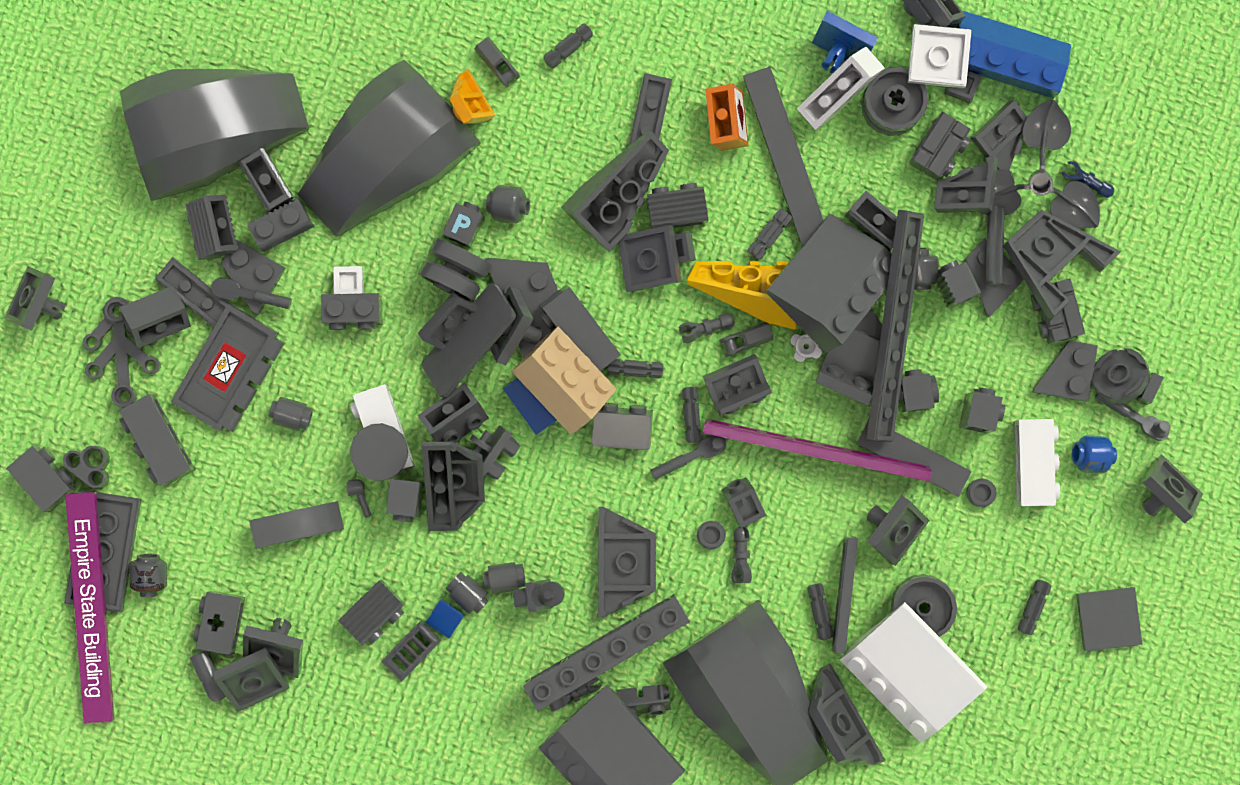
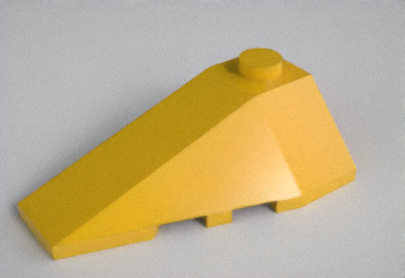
[687,261,797,330]

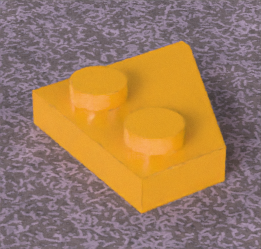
[449,69,496,124]

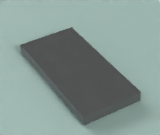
[64,490,141,612]

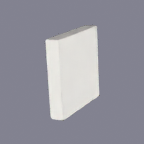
[908,24,971,88]

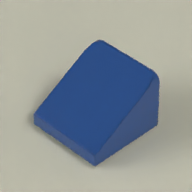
[426,599,465,638]

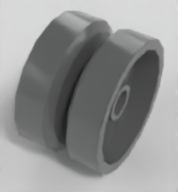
[861,67,928,136]
[418,238,492,301]
[891,574,957,637]

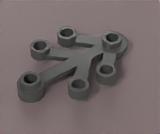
[83,297,161,408]

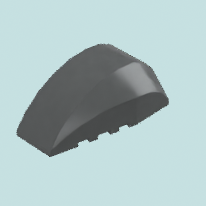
[297,60,481,237]
[120,69,309,201]
[662,600,829,785]

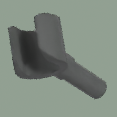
[347,479,372,518]

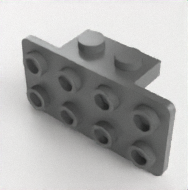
[418,283,516,398]

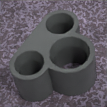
[63,446,110,488]

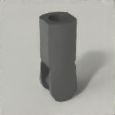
[474,37,520,88]
[719,322,774,357]
[190,650,225,701]

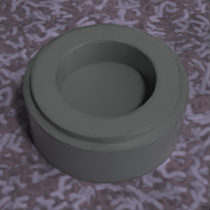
[966,478,997,507]
[697,521,726,549]

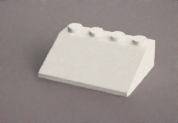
[840,602,987,743]

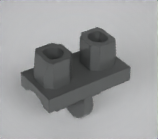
[470,425,521,480]
[513,579,565,612]

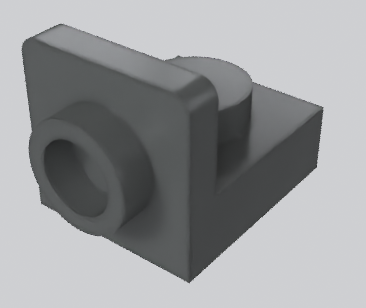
[721,478,766,528]

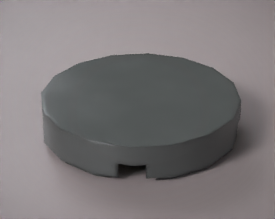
[1092,348,1150,404]
[350,423,409,481]

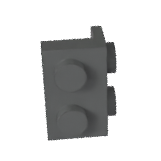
[703,354,772,415]

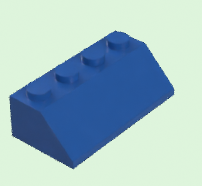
[958,11,1071,99]

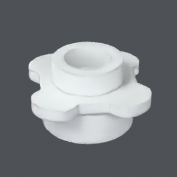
[790,334,822,362]

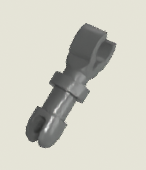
[679,313,735,343]
[731,527,752,583]
[549,677,602,711]

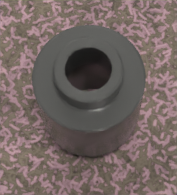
[269,397,313,431]
[483,562,526,594]
[446,572,488,614]

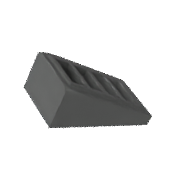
[381,620,442,682]

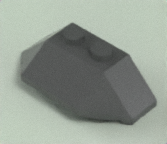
[422,442,485,531]

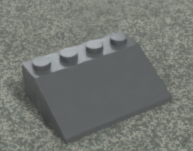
[765,214,892,352]
[538,684,686,785]

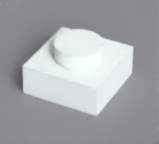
[334,266,364,294]

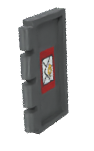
[171,303,285,432]

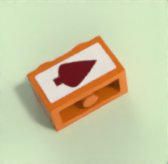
[705,84,749,151]

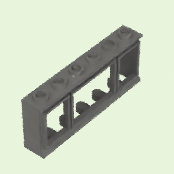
[523,594,690,711]

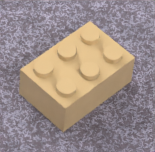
[512,326,617,435]

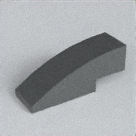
[249,501,344,549]

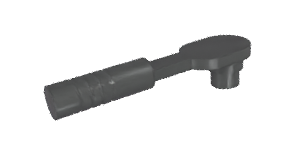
[211,277,292,309]
[1095,393,1170,441]
[650,435,726,480]

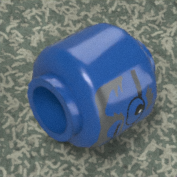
[1071,435,1117,474]

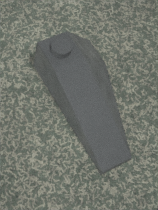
[561,130,669,252]

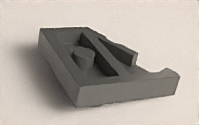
[971,100,1027,174]
[934,156,998,213]
[964,238,1024,317]
[221,240,286,316]
[1032,341,1098,402]

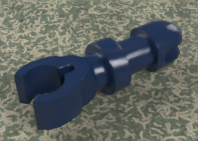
[1061,161,1114,198]

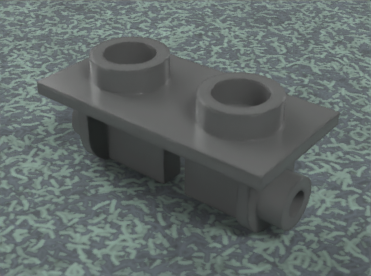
[616,684,671,716]

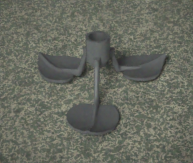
[979,100,1100,229]

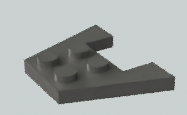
[1004,209,1121,321]

